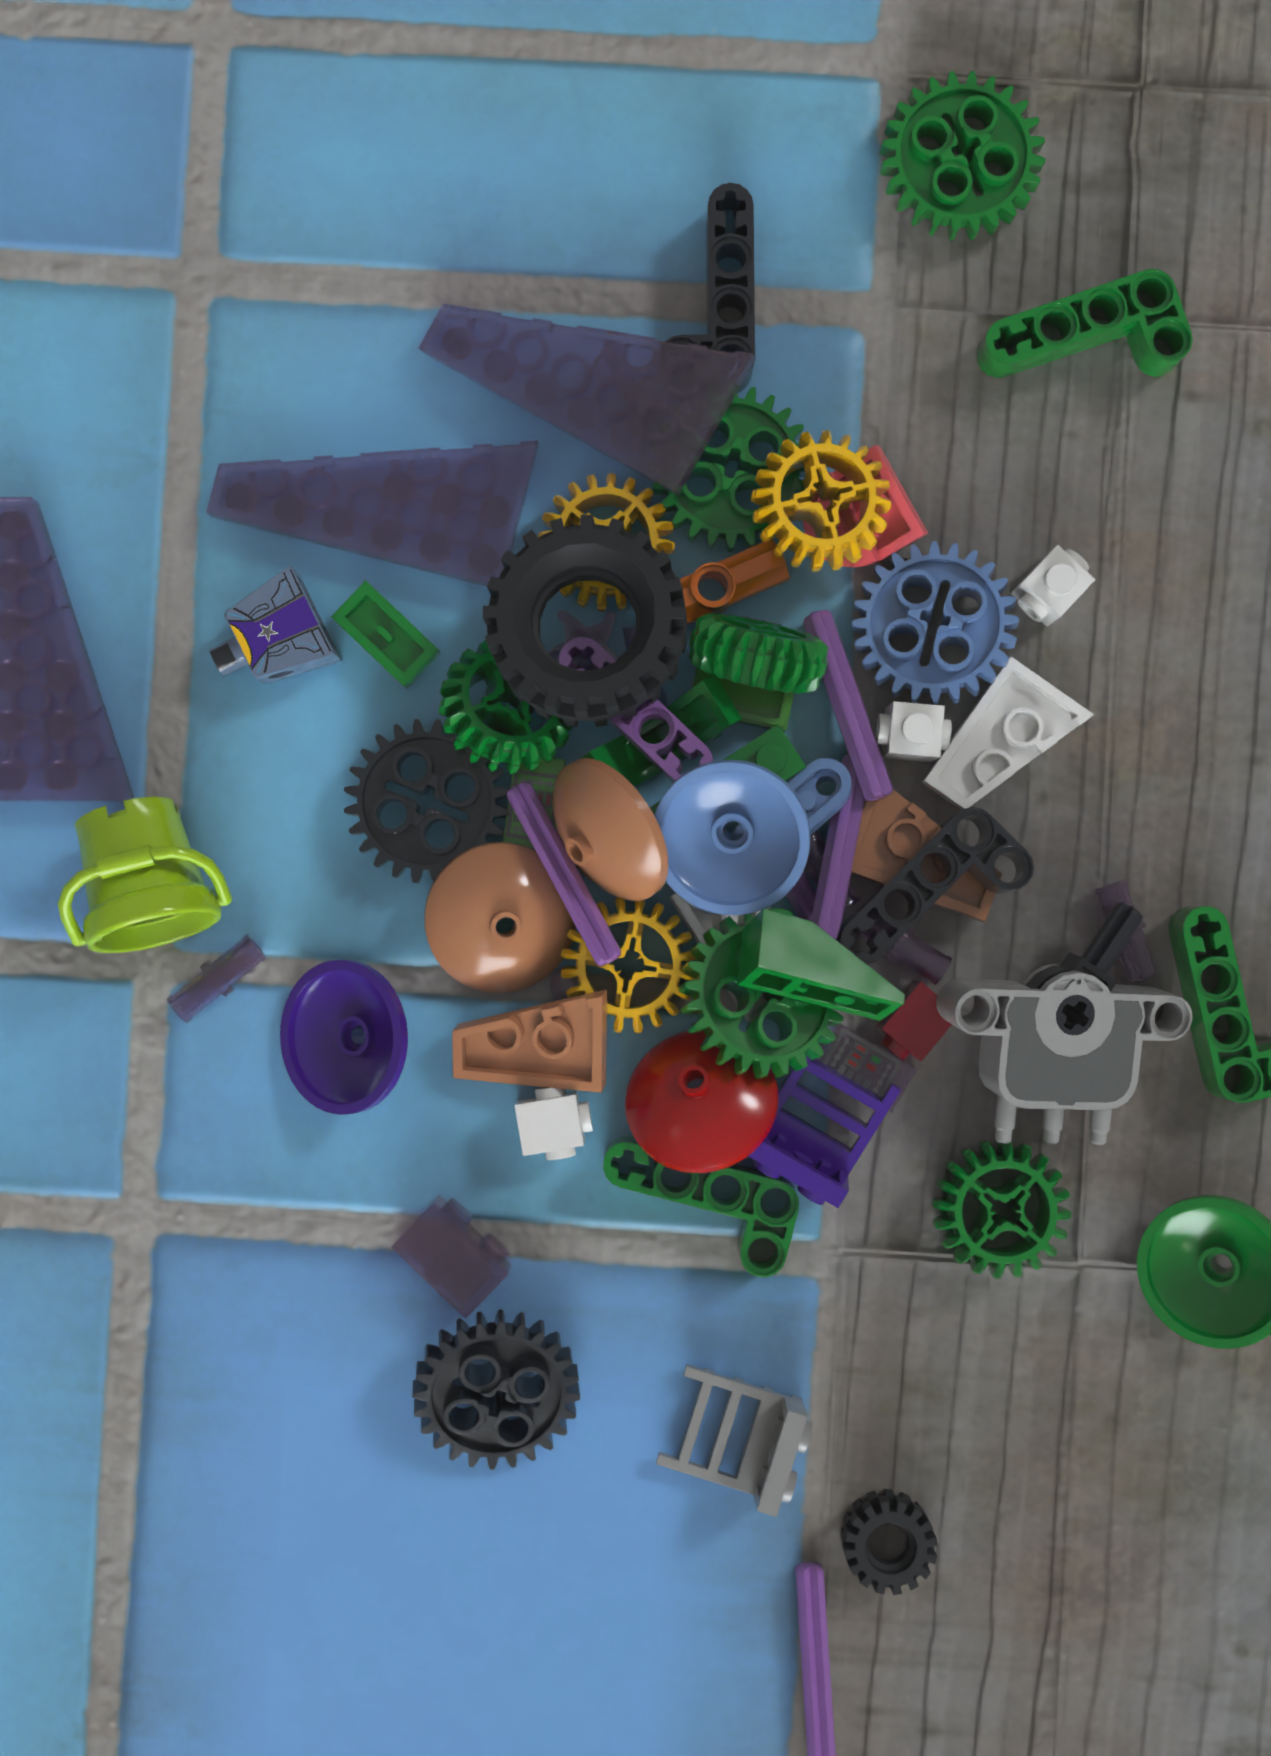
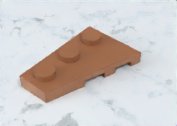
[452,989,607,1093]

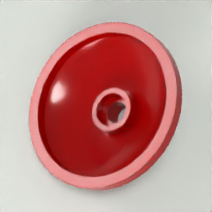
[625,1030,779,1173]

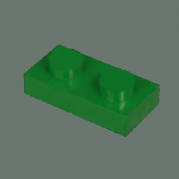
[331,580,441,689]

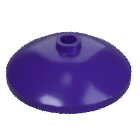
[280,960,408,1115]

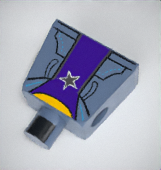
[209,566,341,684]

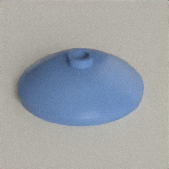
[654,760,811,915]

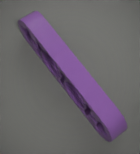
[558,637,713,783]

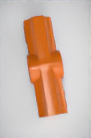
[680,539,790,626]

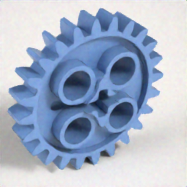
[852,541,1019,705]

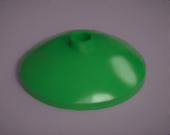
[1137,1195,1271,1349]

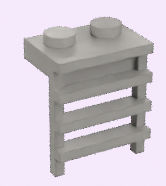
[656,1364,813,1517]

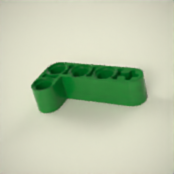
[976,269,1193,378]
[1168,906,1271,1103]
[603,1136,799,1277]

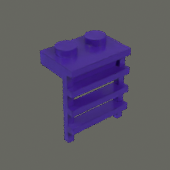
[749,1042,901,1208]

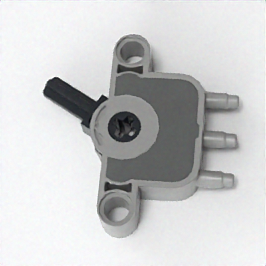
[936,902,1192,1145]

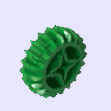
[688,613,828,694]
[438,640,573,775]
[931,1140,1072,1279]

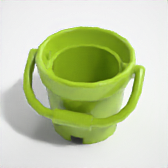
[57,796,232,953]

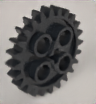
[344,719,509,884]
[412,1309,580,1470]

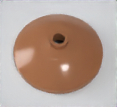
[552,758,668,901]
[424,842,576,993]

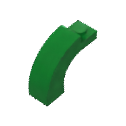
[580,675,742,789]

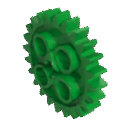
[879,71,1046,241]
[649,384,806,552]
[679,913,844,1079]

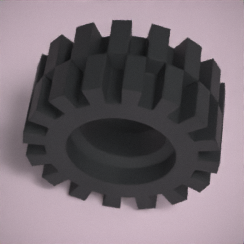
[840,1489,938,1595]

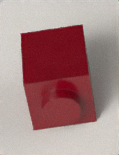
[876,980,952,1062]

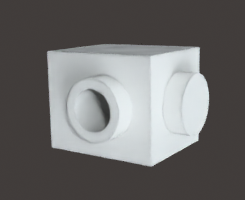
[1011,545,1096,626]
[875,701,952,763]
[514,1087,593,1160]

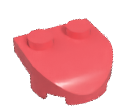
[803,445,929,568]

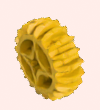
[751,430,892,572]
[538,473,675,612]
[561,897,696,1033]

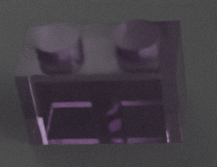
[391,1195,512,1319]

